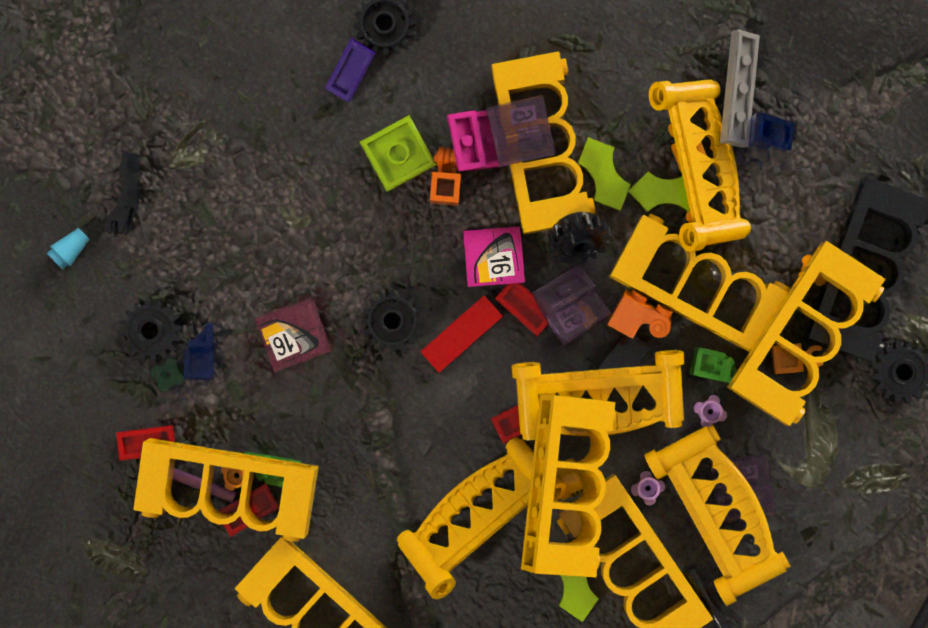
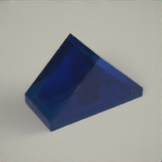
[749,112,794,151]

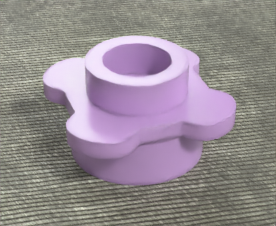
[693,395,727,427]
[631,471,665,505]

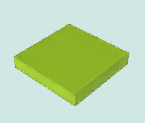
[360,115,437,192]

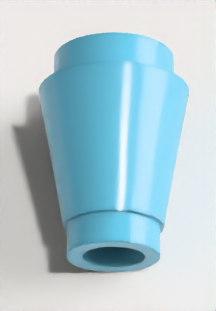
[47,228,90,269]

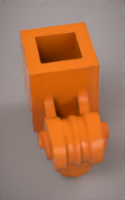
[430,146,461,206]
[608,289,673,339]

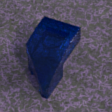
[184,323,214,380]

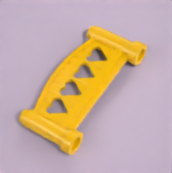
[649,79,751,252]
[512,350,684,440]
[644,425,791,606]
[397,437,567,599]

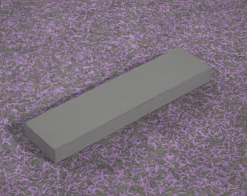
[720,30,760,148]

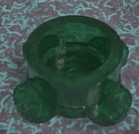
[151,359,184,392]

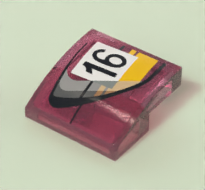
[255,298,332,372]

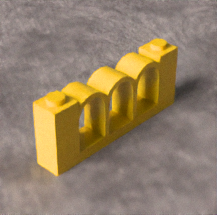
[491,51,595,235]
[609,214,791,352]
[727,241,885,426]
[521,394,616,577]
[133,438,319,542]
[556,474,713,628]
[235,536,387,628]

